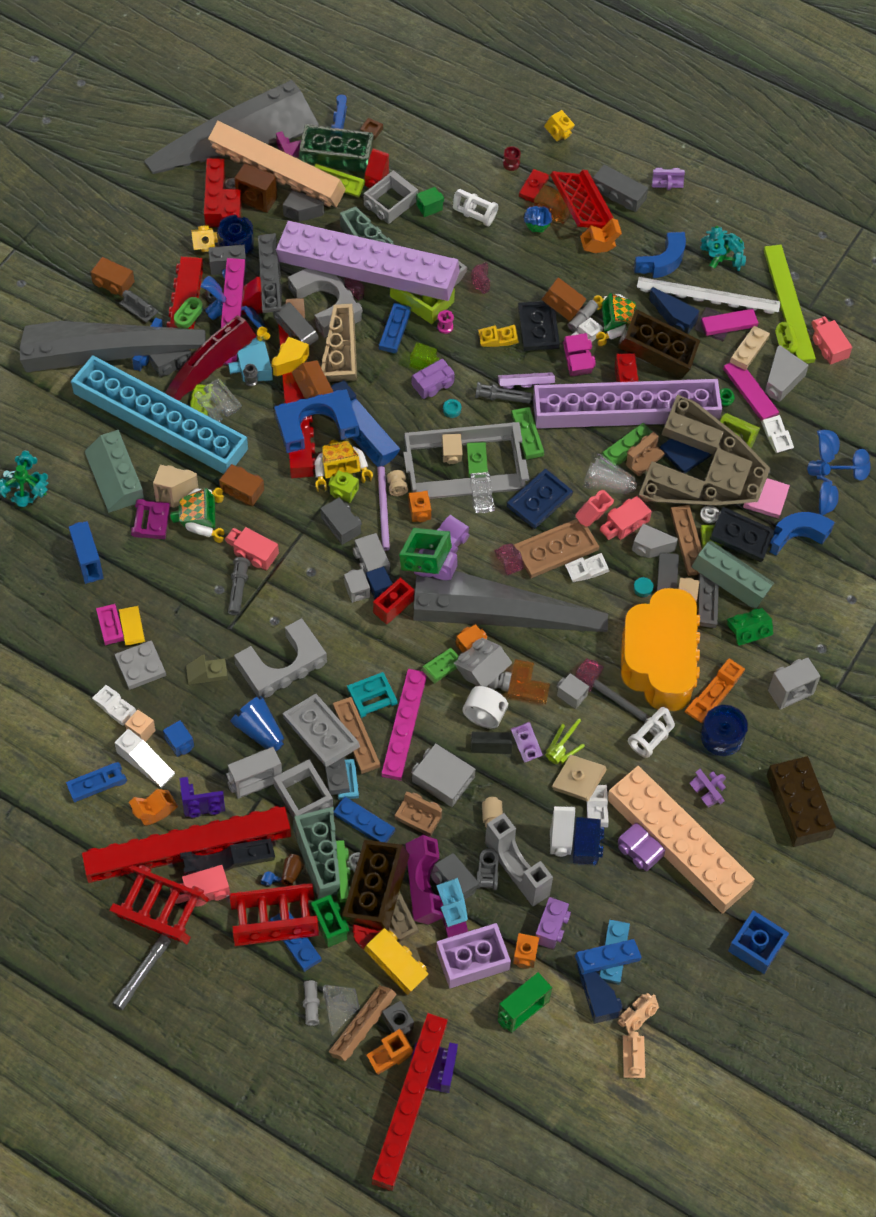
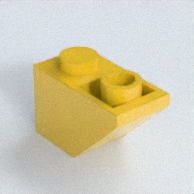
[271,337,309,376]

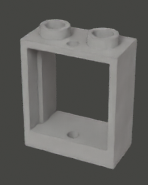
[364,170,418,224]
[226,747,282,799]
[273,760,333,818]

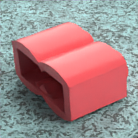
[576,490,614,526]

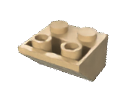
[153,465,199,508]

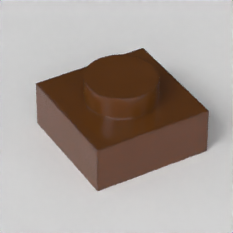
[360,118,383,140]

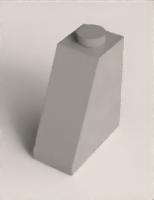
[765,345,809,402]

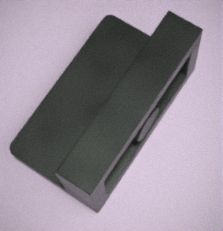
[471,731,512,754]

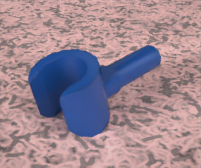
[261,871,282,887]

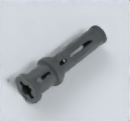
[475,382,532,404]
[228,557,250,616]

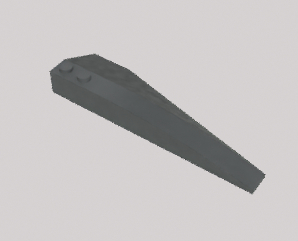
[144,80,319,174]
[20,321,206,372]
[414,571,608,632]

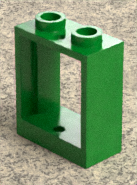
[399,528,452,574]
[497,972,553,1033]

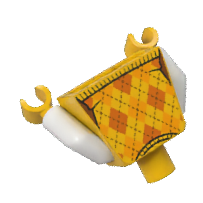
[314,440,373,492]

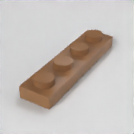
[670,505,702,576]
[333,697,380,774]
[329,985,397,1061]

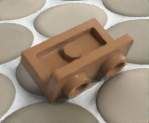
[626,432,664,476]
[395,792,442,837]

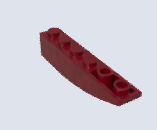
[165,315,256,401]

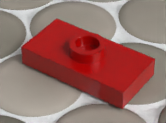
[519,169,549,203]

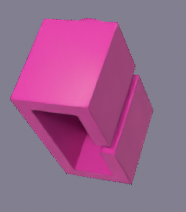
[563,333,596,377]

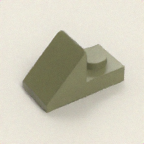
[186,654,228,685]

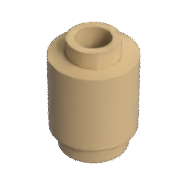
[482,797,503,828]

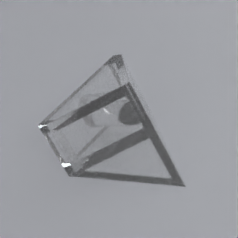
[322,985,360,1036]

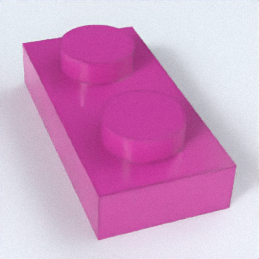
[96,604,124,645]

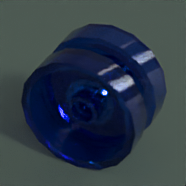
[701,705,748,756]

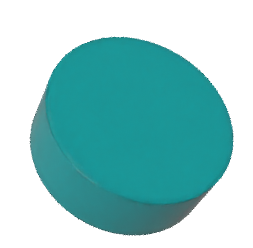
[443,399,461,418]
[633,577,653,597]

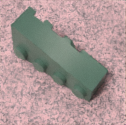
[340,207,394,245]

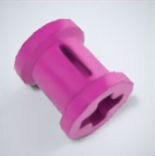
[437,310,454,334]

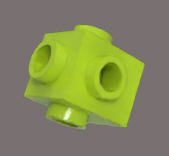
[328,470,359,503]

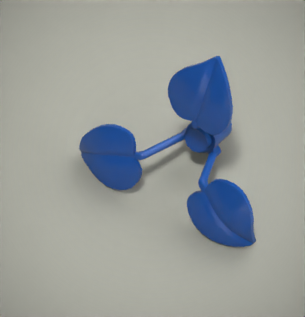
[200,269,265,329]
[807,430,871,515]

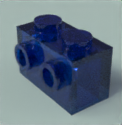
[573,817,604,865]

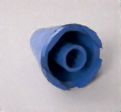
[231,696,285,751]

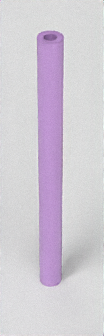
[377,466,390,551]

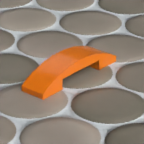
[685,658,745,723]

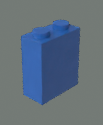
[69,521,104,584]

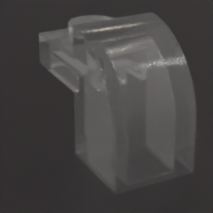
[470,472,495,513]

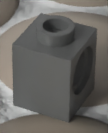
[382,1001,414,1037]

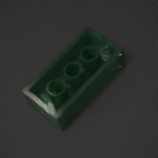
[299,124,373,173]

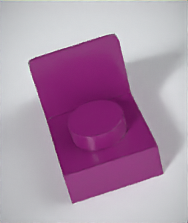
[276,131,302,159]

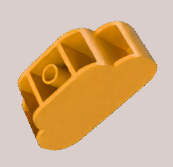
[621,588,700,711]

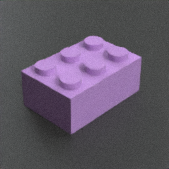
[436,923,511,989]

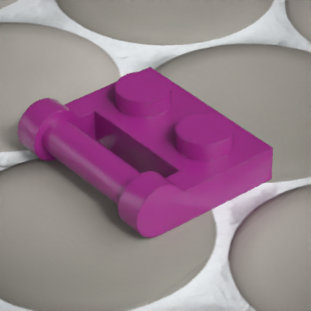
[131,499,170,539]

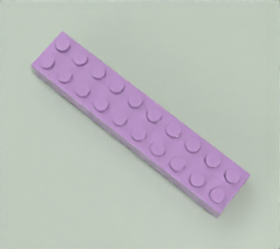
[276,221,460,301]
[533,379,722,428]

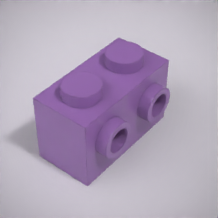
[535,897,571,950]

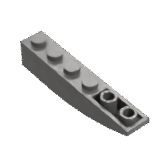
[258,233,282,313]

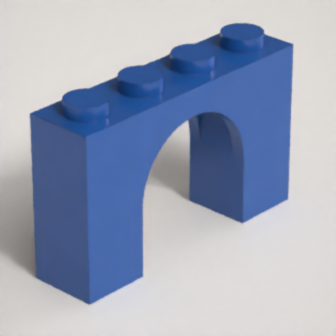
[274,389,359,453]

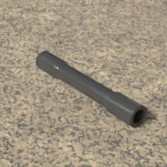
[112,934,171,1011]

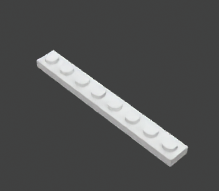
[637,277,780,314]

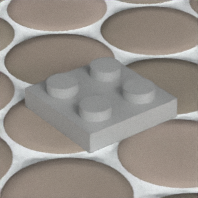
[115,640,166,690]

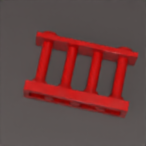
[109,865,209,945]
[229,883,319,946]

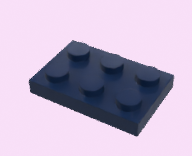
[507,469,573,529]

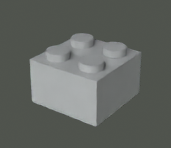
[454,638,512,687]
[768,658,821,710]

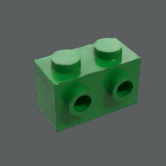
[311,895,349,948]

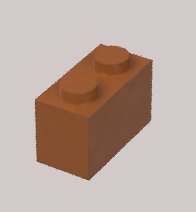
[91,257,135,297]
[541,277,586,321]
[292,360,333,399]
[219,464,264,507]

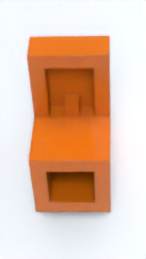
[580,218,622,253]
[129,789,178,825]
[367,1029,413,1075]

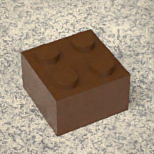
[235,163,277,213]

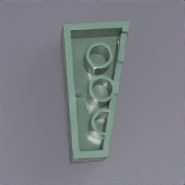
[292,807,340,899]

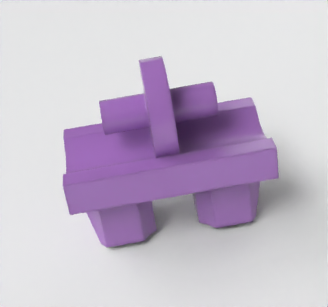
[652,168,685,190]
[511,721,543,763]
[690,769,726,808]

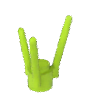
[545,719,585,764]

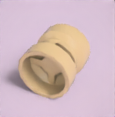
[387,470,408,496]

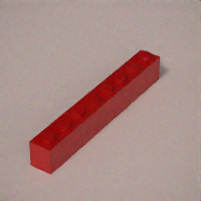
[372,1013,448,1191]

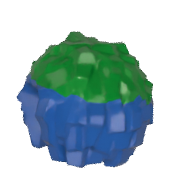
[524,206,552,233]

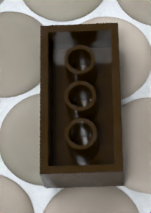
[617,309,701,379]
[766,756,836,847]
[342,840,409,931]

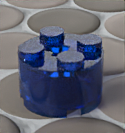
[218,215,254,254]

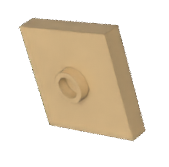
[552,755,607,802]

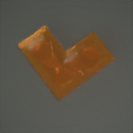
[507,659,550,704]

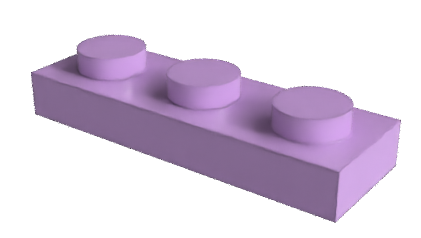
[498,372,555,388]

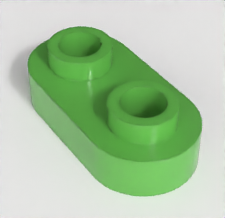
[174,297,203,329]

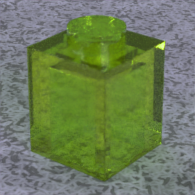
[410,342,439,370]

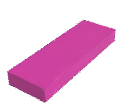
[701,309,758,336]

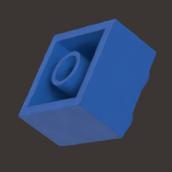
[728,910,789,974]

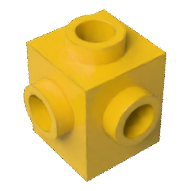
[544,110,575,141]
[191,225,218,252]

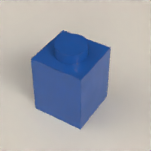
[163,720,194,757]

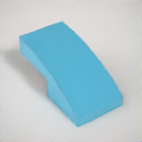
[437,878,468,927]

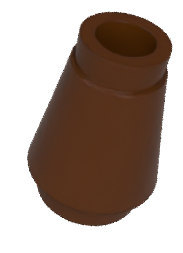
[281,854,304,886]

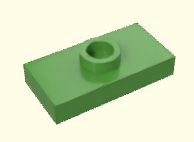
[467,442,488,478]
[421,648,459,684]

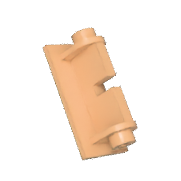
[617,993,659,1035]
[623,1032,645,1078]

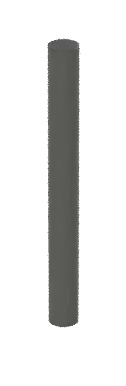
[587,676,650,722]

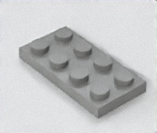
[283,694,360,767]

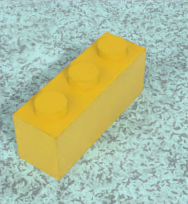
[363,928,428,995]

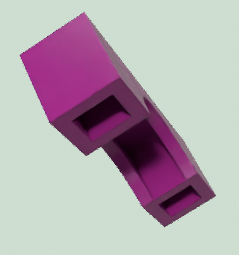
[405,835,444,925]

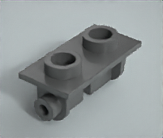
[119,290,158,323]

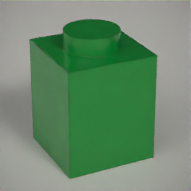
[416,187,444,217]

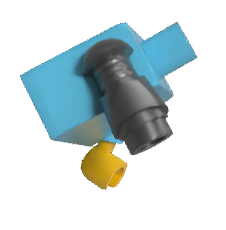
[228,327,273,386]

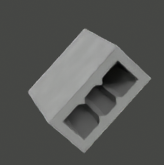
[411,743,476,807]

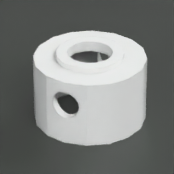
[463,686,508,729]

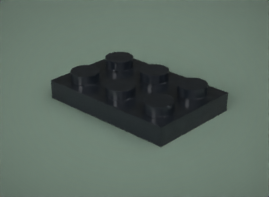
[518,301,560,351]
[710,507,775,563]

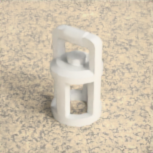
[453,189,498,226]
[628,707,675,758]

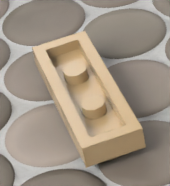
[730,326,770,370]

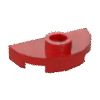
[352,925,381,949]

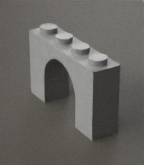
[288,268,363,338]
[234,618,327,698]
[485,813,553,906]

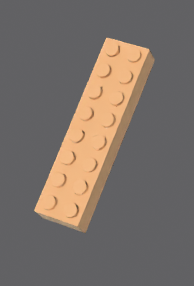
[208,121,346,208]
[608,766,755,914]

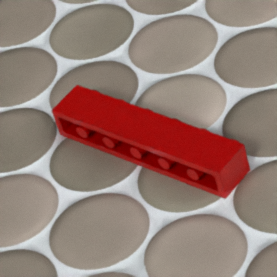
[167,256,203,351]

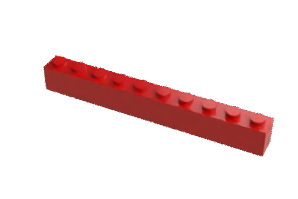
[278,324,316,478]
[82,806,291,883]

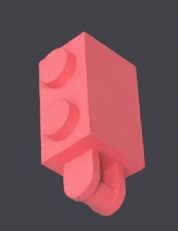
[812,316,852,365]
[600,496,652,540]
[225,527,279,571]
[170,865,230,907]

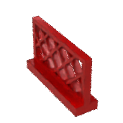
[550,170,614,229]

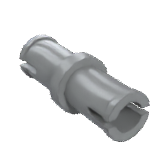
[568,300,599,332]
[303,980,320,1026]

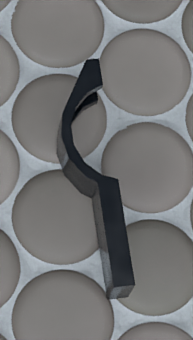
[180,838,275,875]

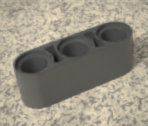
[273,302,319,345]

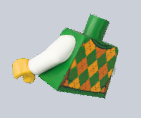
[593,293,636,346]
[171,488,225,543]

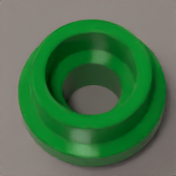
[720,388,735,406]

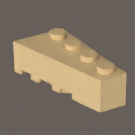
[321,304,357,382]

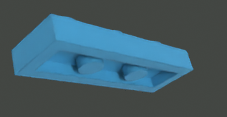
[600,920,630,985]

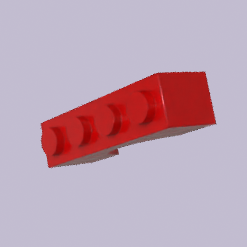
[204,159,226,227]

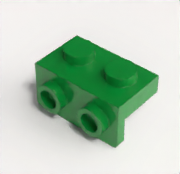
[727,608,773,646]

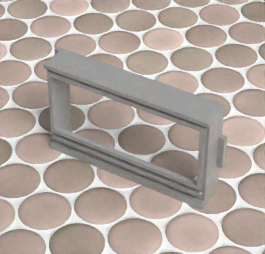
[404,422,529,499]

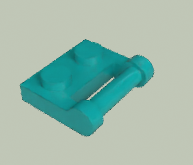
[347,672,398,718]

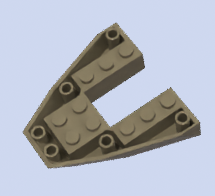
[638,395,770,505]

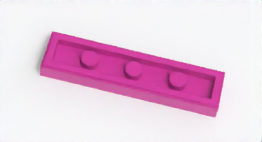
[723,363,779,421]

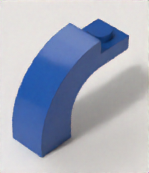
[634,232,686,278]
[770,512,835,556]

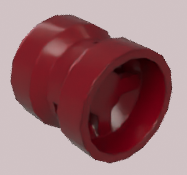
[503,146,521,171]

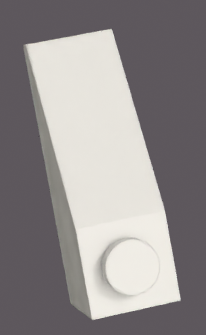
[114,728,175,788]
[550,807,575,857]

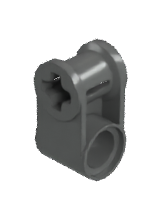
[477,848,498,890]

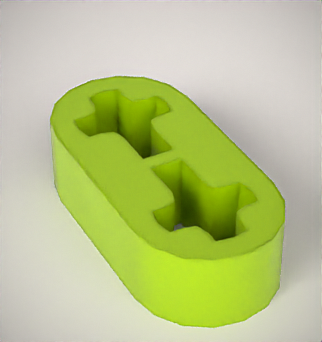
[775,322,798,354]

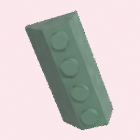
[85,430,144,513]
[692,541,774,609]

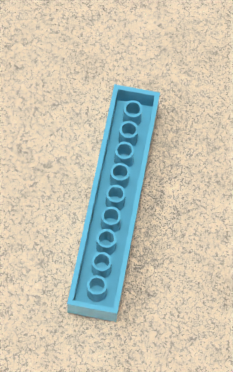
[71,355,248,474]

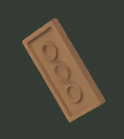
[513,519,599,578]

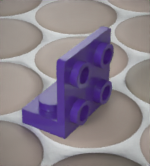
[180,777,225,818]
[411,1042,458,1093]

